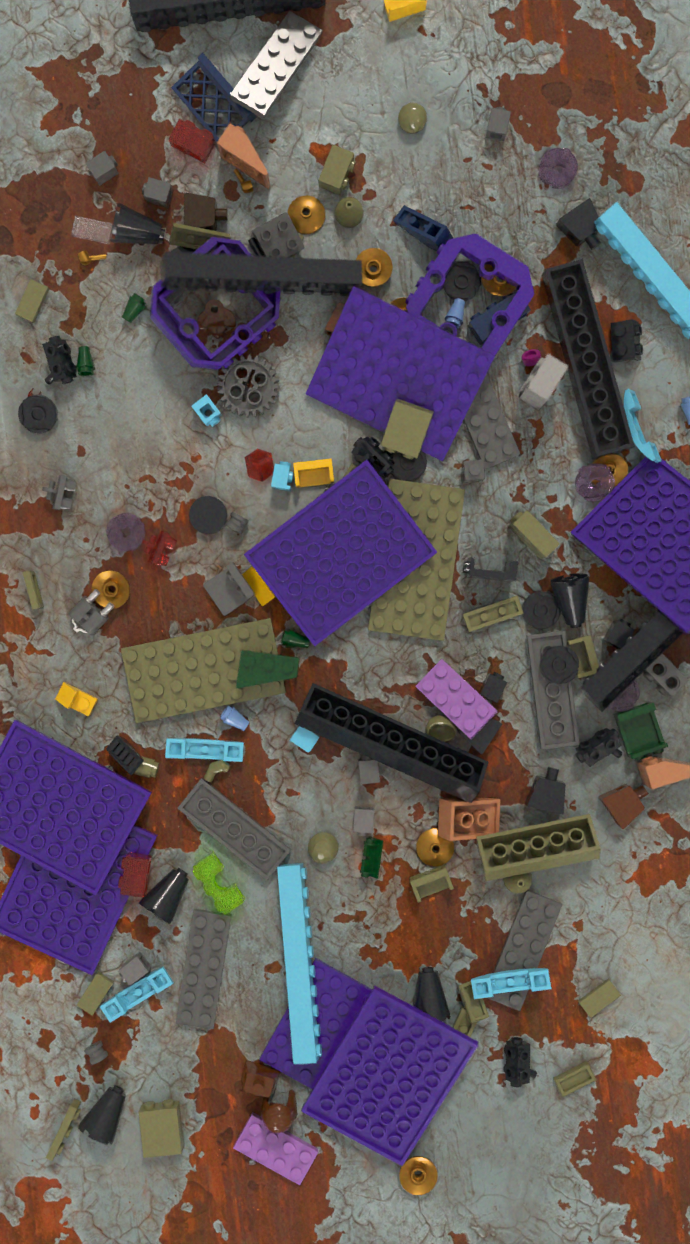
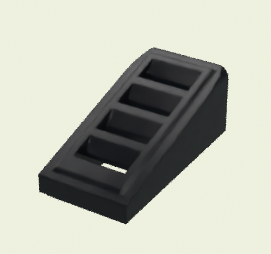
[106,735,144,775]

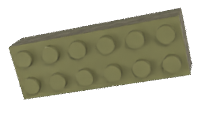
[476,814,601,881]

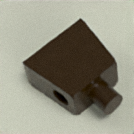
[184,193,228,231]

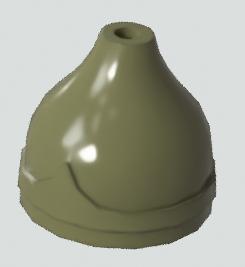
[335,197,364,228]
[503,872,532,894]

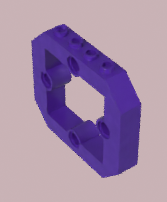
[405,233,534,356]
[150,237,280,370]

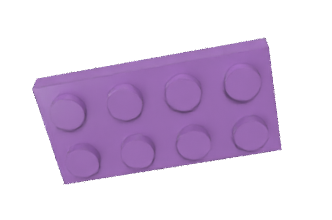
[415,659,498,739]
[233,1112,319,1185]

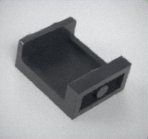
[463,557,518,582]

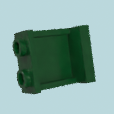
[613,702,668,761]

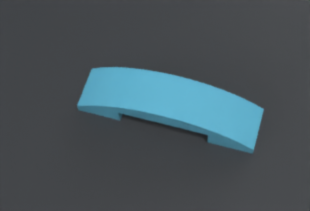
[623,389,662,463]
[165,738,244,762]
[100,966,174,1023]
[471,968,551,999]

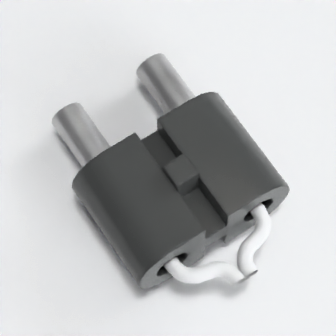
[69,589,114,635]

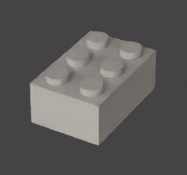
[519,354,569,410]

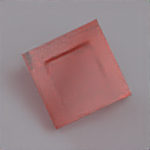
[245,448,274,482]

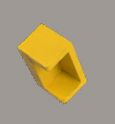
[293,458,334,488]

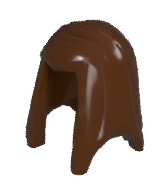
[261,1090,298,1133]

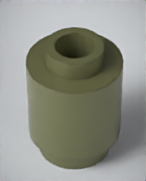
[130,756,159,778]

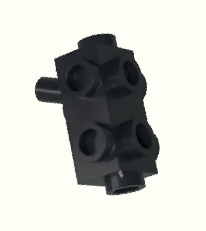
[42,336,77,385]
[351,436,395,477]
[575,727,622,767]
[504,1037,537,1087]

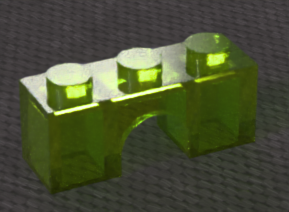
[192,851,245,915]

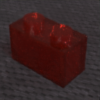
[169,119,216,164]
[118,852,152,898]

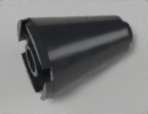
[110,203,165,244]
[550,573,589,628]
[139,868,189,924]
[413,967,451,1022]
[78,1085,126,1145]

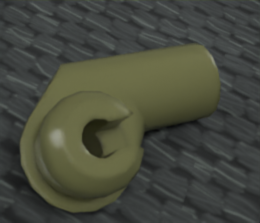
[203,760,230,782]

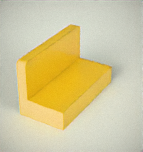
[383,0,427,22]
[242,566,276,606]

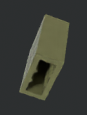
[381,399,434,459]
[508,510,560,559]
[138,1099,184,1158]

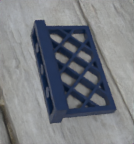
[171,53,256,142]

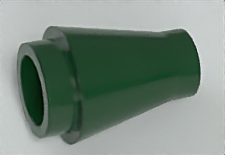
[121,293,146,323]
[76,346,95,376]
[281,629,310,649]

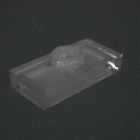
[71,216,113,244]

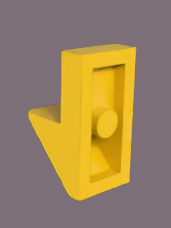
[55,682,98,716]

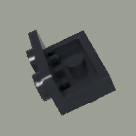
[611,319,643,362]

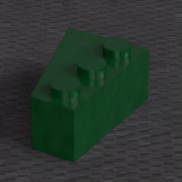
[236,650,300,689]

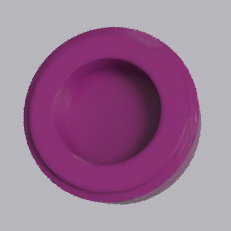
[522,349,541,366]

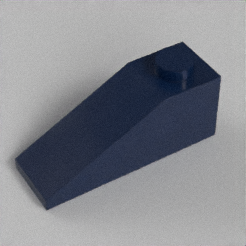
[393,205,453,251]

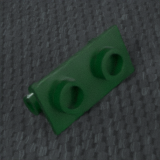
[360,836,384,879]

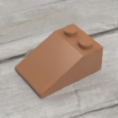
[217,124,270,189]
[636,755,690,789]
[438,797,500,841]

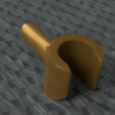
[234,168,254,193]
[78,251,107,265]

